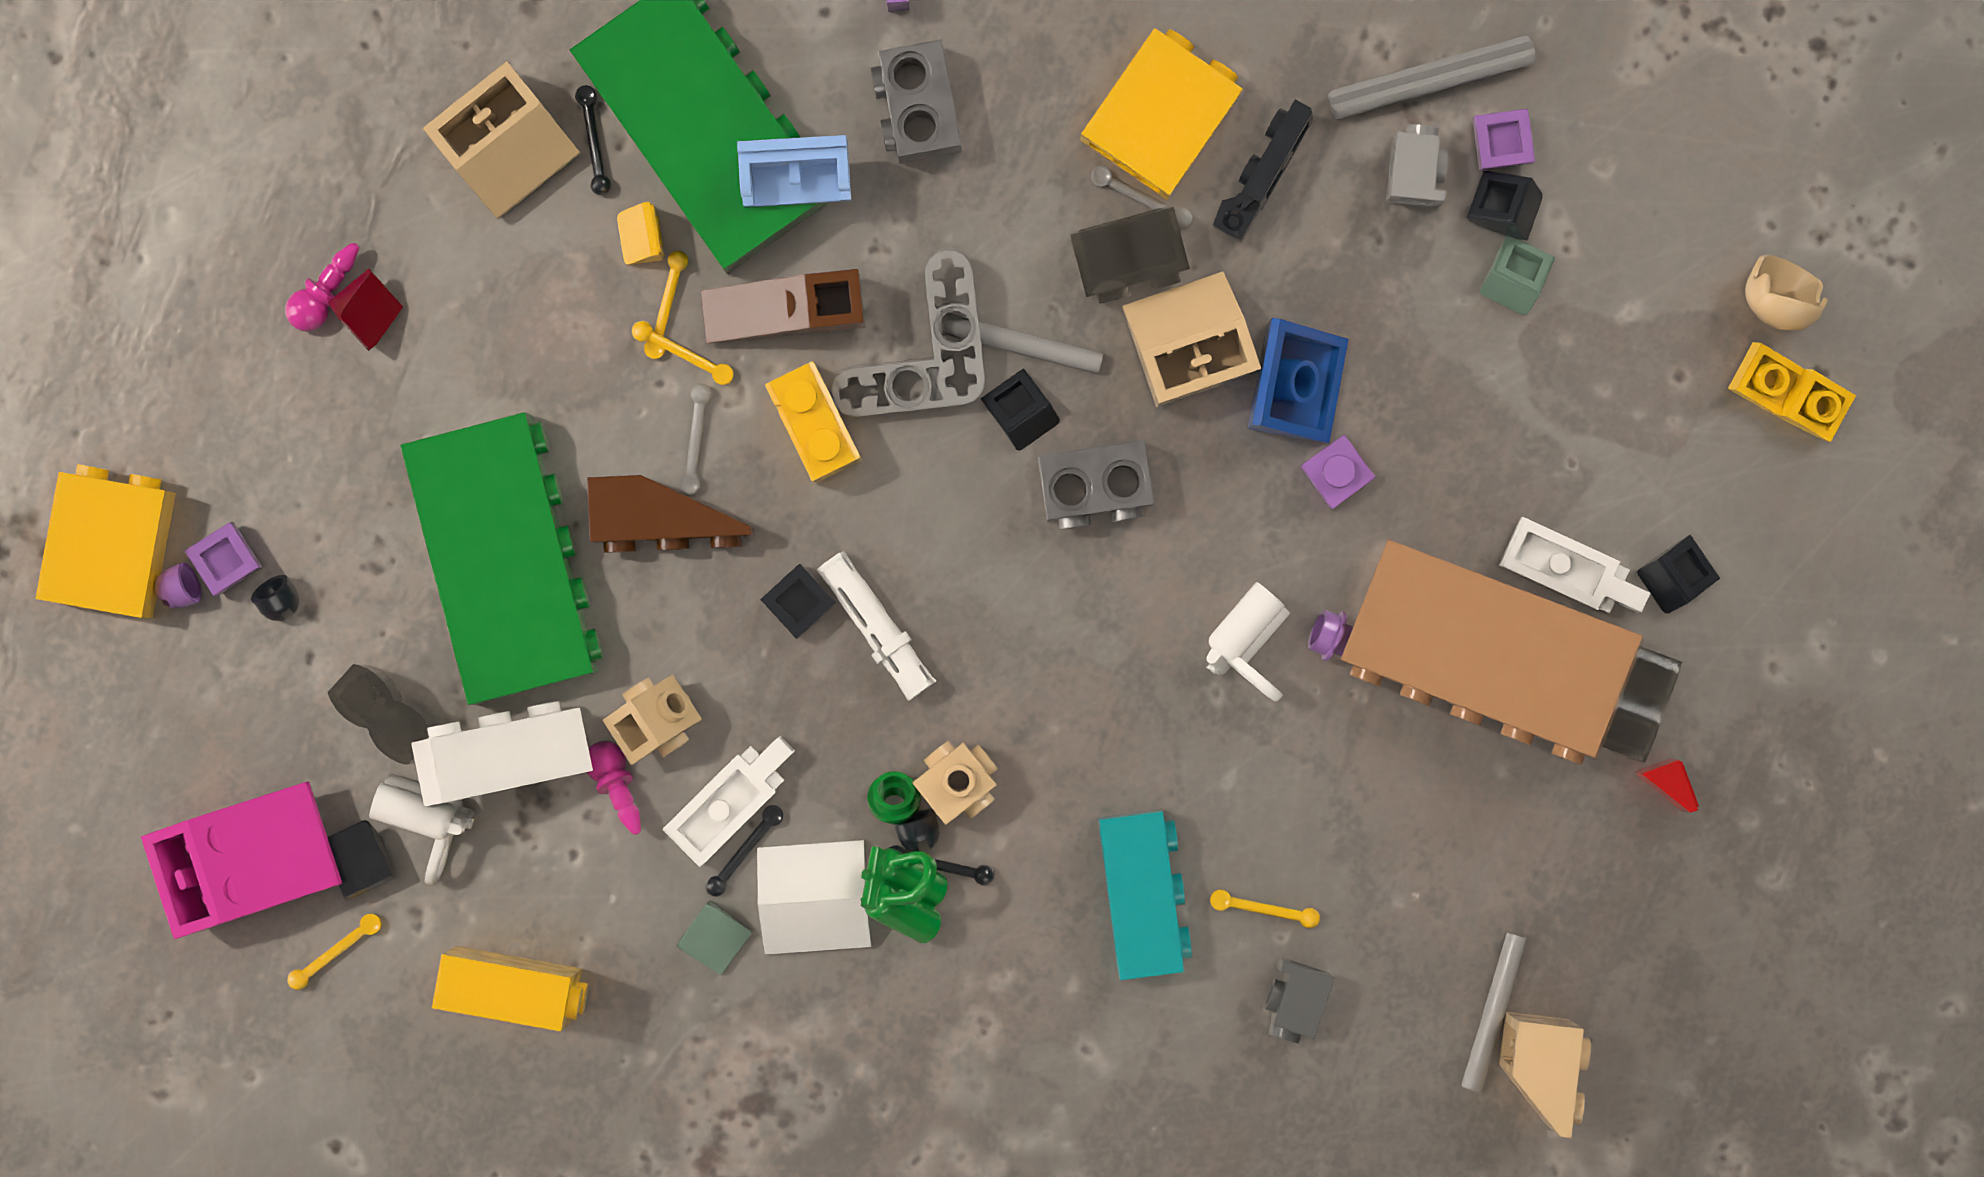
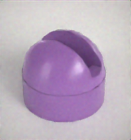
[154,562,201,609]

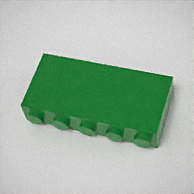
[569,0,830,274]
[400,412,604,705]

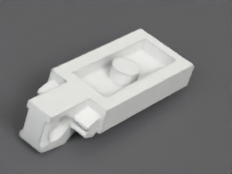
[1498,517,1650,614]
[662,736,795,867]

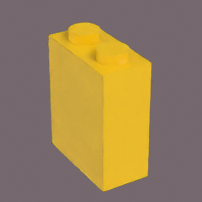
[1080,28,1243,201]
[35,464,176,618]
[432,946,589,1032]

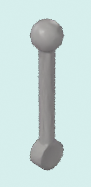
[1091,166,1192,229]
[679,384,712,495]

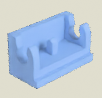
[737,135,851,207]

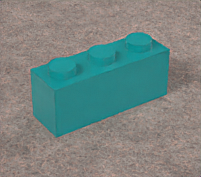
[1098,809,1192,980]

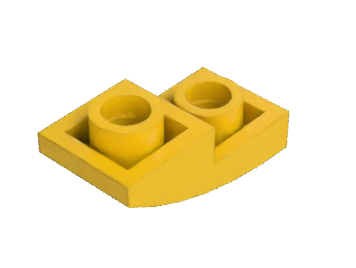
[1728,342,1856,442]

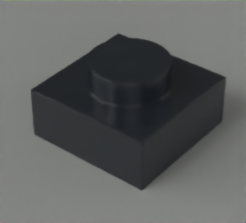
[760,564,836,639]

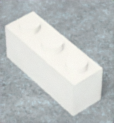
[411,701,593,806]

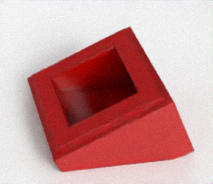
[1635,758,1700,813]

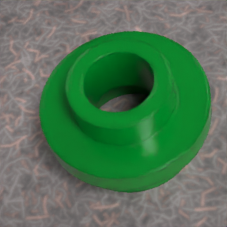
[867,771,921,824]

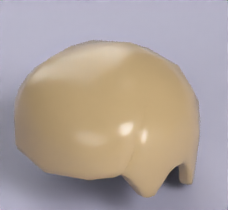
[1745,255,1828,331]

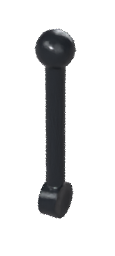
[575,85,611,195]
[705,805,784,897]
[889,845,994,886]

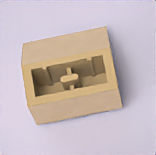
[422,61,581,219]
[1122,272,1262,407]
[1498,1011,1591,1138]

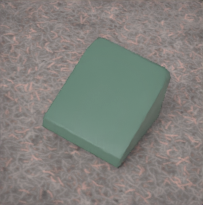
[1480,236,1555,315]
[676,900,753,975]

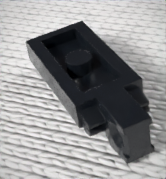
[1213,99,1314,243]

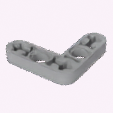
[831,248,985,417]

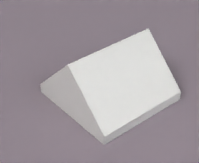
[757,840,872,955]

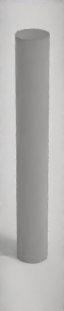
[944,314,1104,374]
[1461,932,1528,1092]

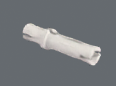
[817,551,937,701]

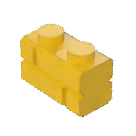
[765,361,862,483]

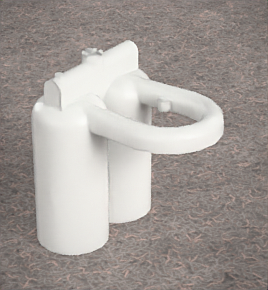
[1206,582,1290,701]
[369,773,475,885]

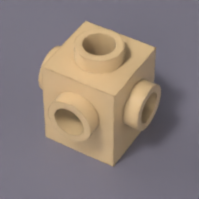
[602,674,702,765]
[912,740,998,825]

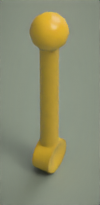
[644,250,689,359]
[632,321,733,385]
[1210,889,1320,929]
[287,913,382,990]

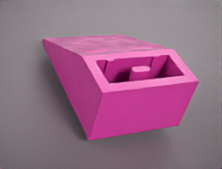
[140,781,342,939]

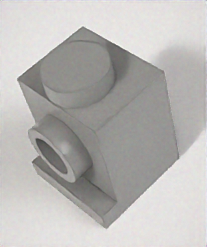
[1386,124,1448,207]

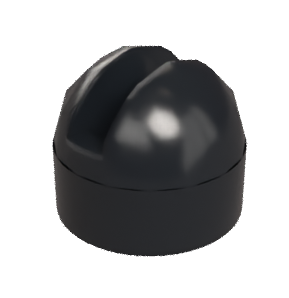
[251,574,299,622]
[893,809,940,852]

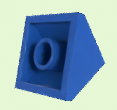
[1247,318,1349,443]

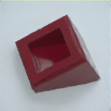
[328,268,403,351]

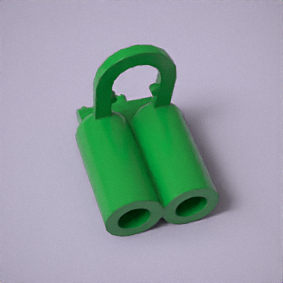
[860,846,948,944]

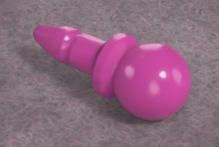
[285,243,359,331]
[587,741,641,835]

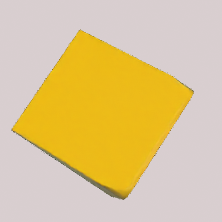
[617,202,665,265]

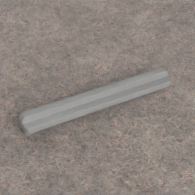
[1328,36,1536,119]

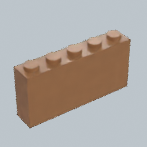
[1341,539,1644,765]

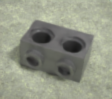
[871,39,962,163]
[1038,440,1154,530]

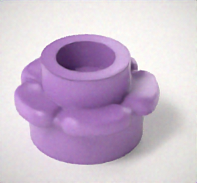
[1308,610,1353,661]

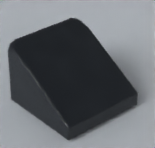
[1467,171,1543,241]
[980,368,1060,451]
[1637,534,1720,614]
[328,820,395,901]

